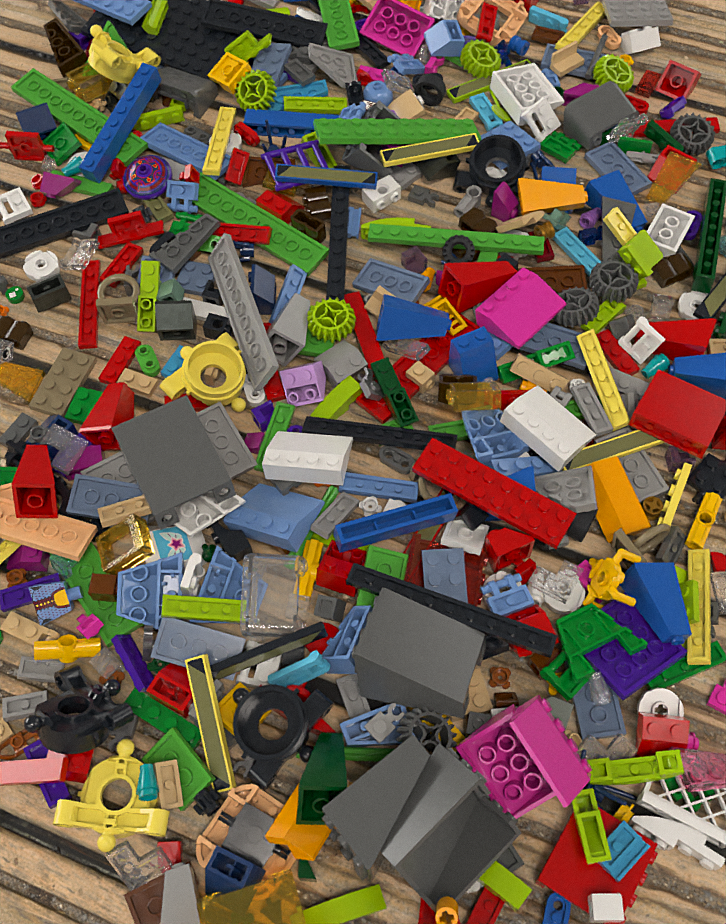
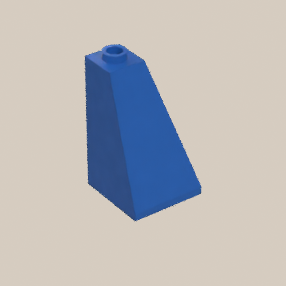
[584,170,647,233]
[376,294,452,341]
[668,353,726,399]
[619,562,692,645]

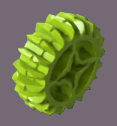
[460,39,501,79]
[592,54,635,94]
[235,69,277,111]
[307,297,356,344]

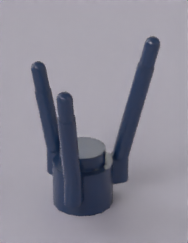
[262,119,287,158]
[530,150,555,180]
[233,241,254,262]
[586,783,638,812]

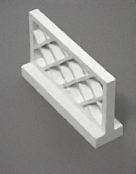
[636,751,726,848]

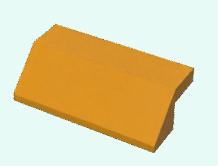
[587,456,652,543]
[265,780,352,861]

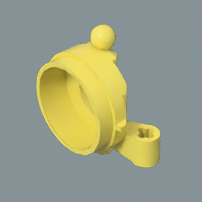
[88,25,161,84]
[159,332,246,412]
[53,739,170,852]

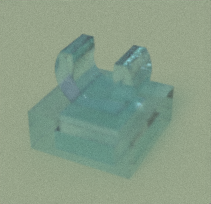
[49,554,77,580]

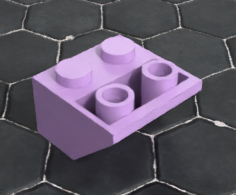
[279,361,326,406]

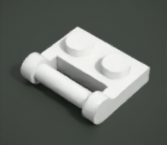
[521,97,561,142]
[0,187,33,225]
[618,317,665,365]
[180,553,206,597]
[236,640,282,688]

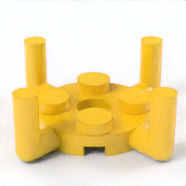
[583,549,641,609]

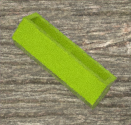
[142,0,168,36]

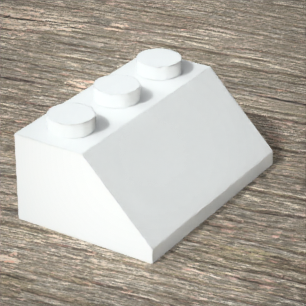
[647,203,695,257]

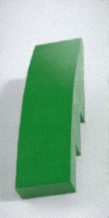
[497,341,576,385]

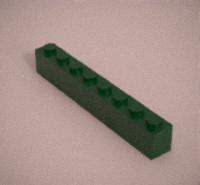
[691,178,726,294]

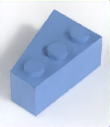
[322,605,373,674]
[339,703,415,747]

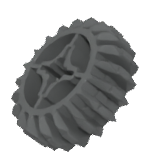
[670,112,715,156]
[589,258,639,304]
[553,286,600,328]
[396,707,457,759]

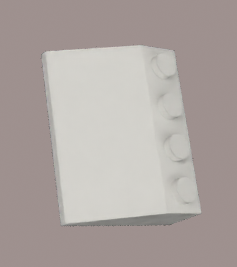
[490,63,564,126]
[500,385,597,472]
[262,431,353,486]

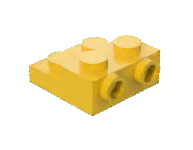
[207,52,252,95]

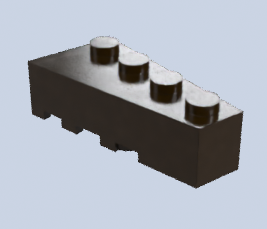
[43,18,88,78]

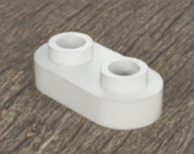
[243,374,266,407]

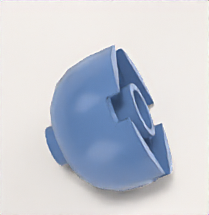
[363,81,393,107]

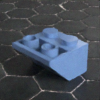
[424,20,465,57]

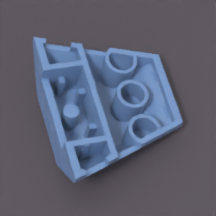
[462,404,531,466]
[189,546,268,624]
[116,552,185,630]

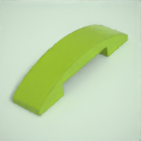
[587,749,684,785]
[290,884,387,924]

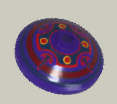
[123,155,172,200]

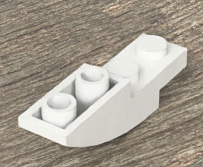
[627,816,726,871]

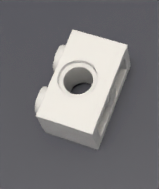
[362,175,401,213]

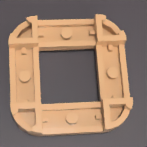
[457,0,528,50]
[196,784,297,903]

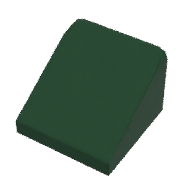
[298,859,317,882]

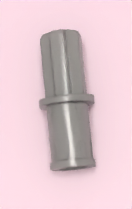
[626,151,660,164]

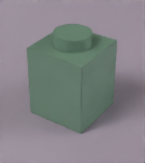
[157,278,185,301]

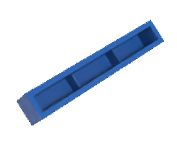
[333,493,458,553]

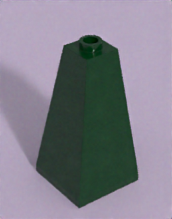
[296,733,348,825]

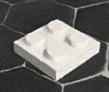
[440,519,489,555]

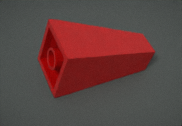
[438,261,518,314]
[632,318,717,361]
[79,382,134,451]
[11,445,58,518]

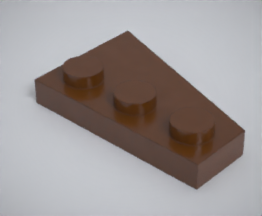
[242,156,296,188]
[124,861,200,924]

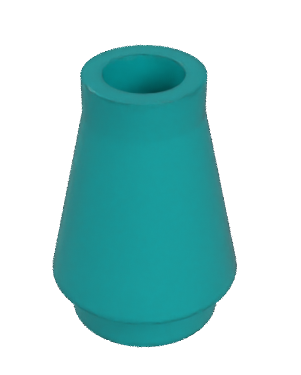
[61,156,83,177]
[641,353,670,379]
[136,764,160,801]

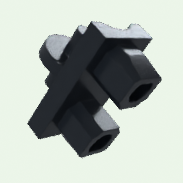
[345,81,364,106]
[5,440,27,467]

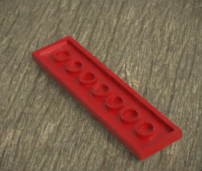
[356,313,480,424]
[412,438,577,549]

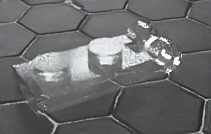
[383,339,431,361]

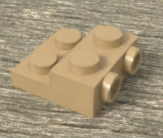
[446,668,493,722]

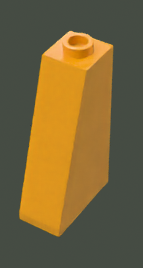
[517,178,588,215]

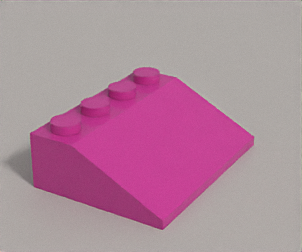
[359,0,435,58]
[475,267,566,349]
[509,695,592,808]
[455,704,556,819]

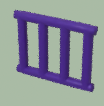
[261,140,329,191]

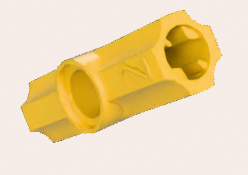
[684,492,723,550]
[292,539,324,603]
[34,635,101,663]

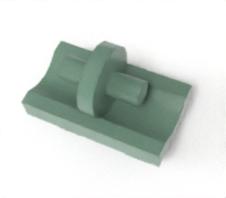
[542,208,571,233]

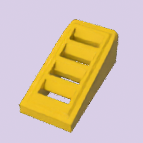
[431,297,468,336]

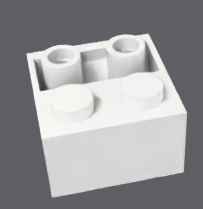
[620,26,661,55]

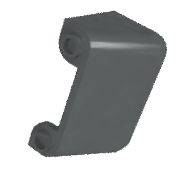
[149,66,219,119]
[563,81,639,150]
[342,101,400,177]

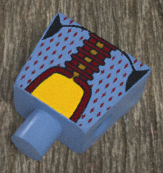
[29,581,83,626]

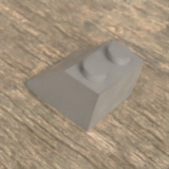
[314,340,368,388]

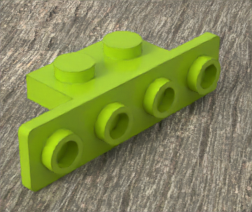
[224,30,272,62]
[675,566,700,650]

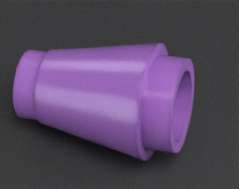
[579,207,602,229]

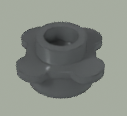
[28,426,51,445]

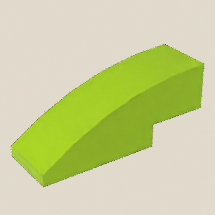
[301,132,337,168]
[310,375,363,420]
[571,788,612,864]
[477,861,532,912]

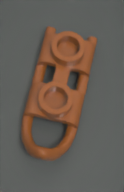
[0,729,39,760]

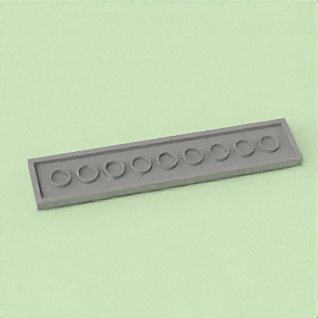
[208,233,279,391]

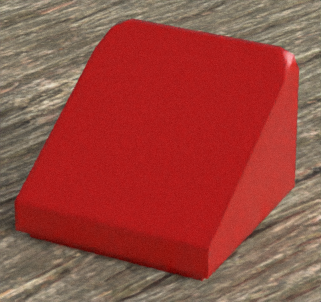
[157,841,183,869]

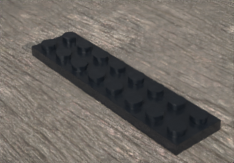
[201,0,328,48]
[0,188,129,259]

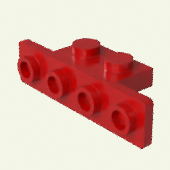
[97,210,164,249]

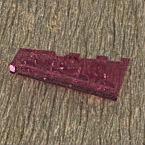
[668,747,726,792]

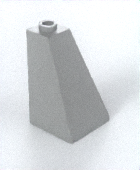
[266,293,310,366]
[161,863,206,924]

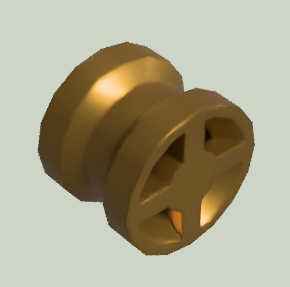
[534,221,555,241]
[642,496,663,521]

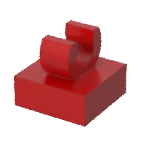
[109,158,127,180]
[179,164,200,183]
[513,558,537,585]

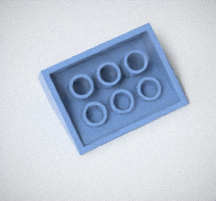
[223,483,325,553]

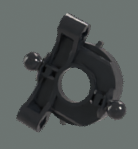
[453,135,531,208]
[23,664,134,754]
[233,685,334,791]

